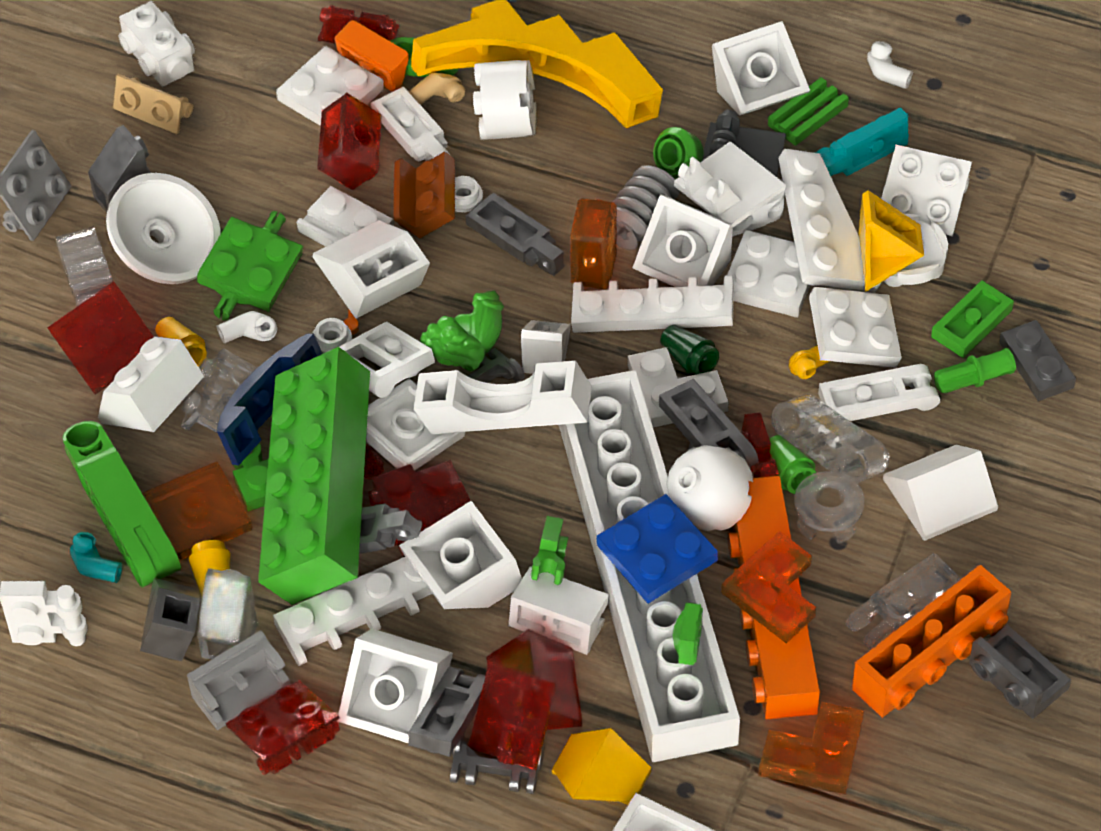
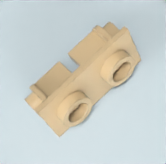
[113,74,193,134]

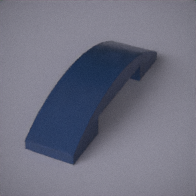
[217,333,323,465]

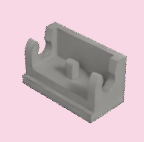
[187,630,291,730]

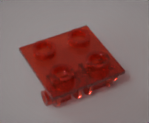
[468,662,558,770]
[225,680,340,775]

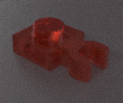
[741,412,778,478]

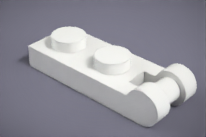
[818,364,940,425]

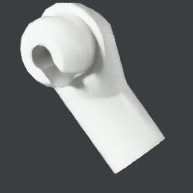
[867,41,913,89]
[216,311,277,343]

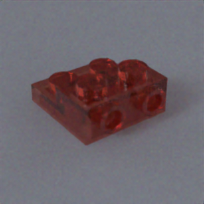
[368,460,471,557]

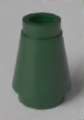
[660,325,719,375]

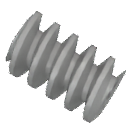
[600,165,680,250]

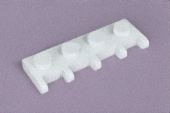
[571,275,734,333]
[273,556,433,666]

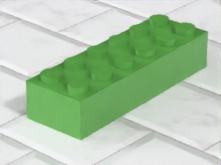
[258,347,370,605]

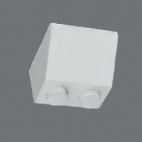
[98,336,204,432]
[399,501,522,609]
[337,629,453,743]

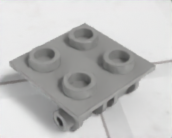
[0,130,72,241]

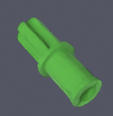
[934,348,1016,394]

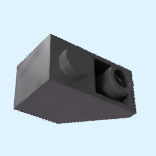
[88,125,151,213]
[140,578,201,662]

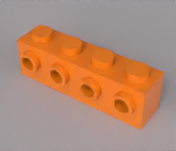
[852,564,1012,718]

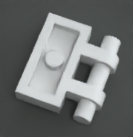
[0,581,88,646]

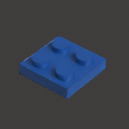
[597,494,718,604]

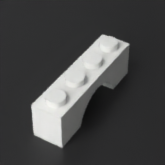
[414,360,592,434]

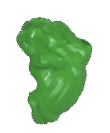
[420,290,504,371]

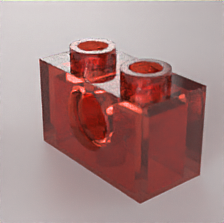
[317,93,382,190]

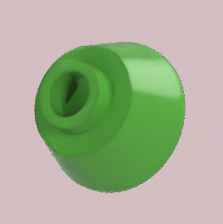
[653,127,704,180]

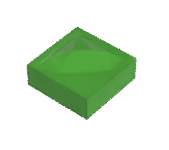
[673,603,703,665]

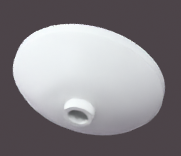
[106,173,221,284]

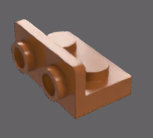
[393,151,455,238]

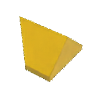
[859,190,924,292]
[552,728,651,805]

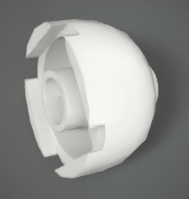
[666,445,753,531]

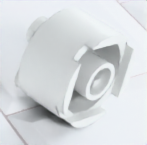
[473,60,537,140]

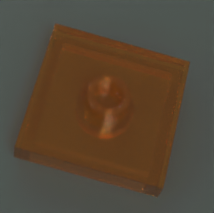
[142,461,253,561]

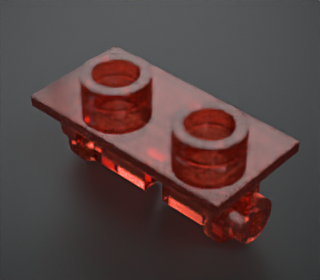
[318,5,400,44]

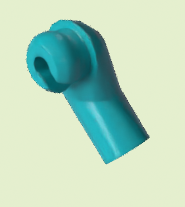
[70,532,122,583]

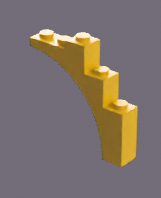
[411,0,663,128]

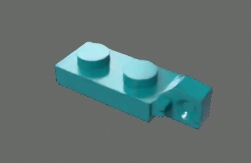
[815,107,908,176]

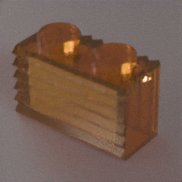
[570,198,617,289]

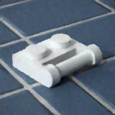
[339,321,435,398]

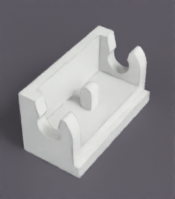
[509,566,609,655]

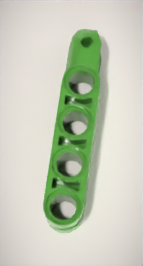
[62,421,181,588]

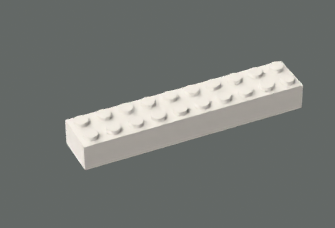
[559,370,740,763]

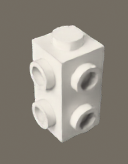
[119,1,195,87]

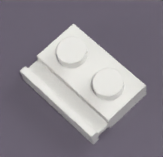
[297,186,394,247]

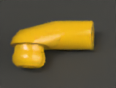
[788,345,830,379]

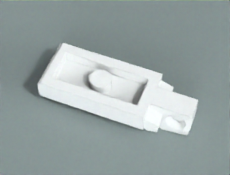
[371,87,449,162]

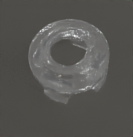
[794,471,865,543]

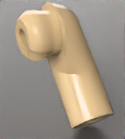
[408,72,465,105]

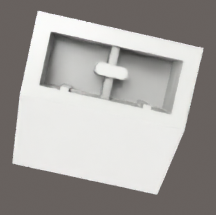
[312,220,430,319]

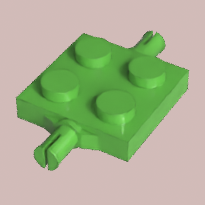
[197,211,303,320]

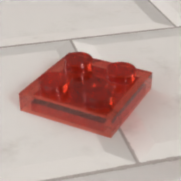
[47,281,154,395]

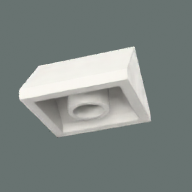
[712,21,810,116]
[632,195,733,287]
[883,445,998,541]

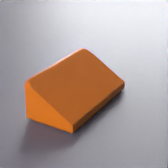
[334,20,409,92]

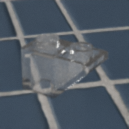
[197,568,258,660]

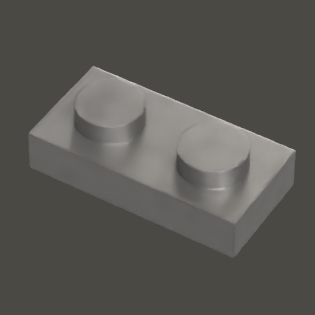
[999,320,1076,401]

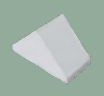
[521,320,571,374]

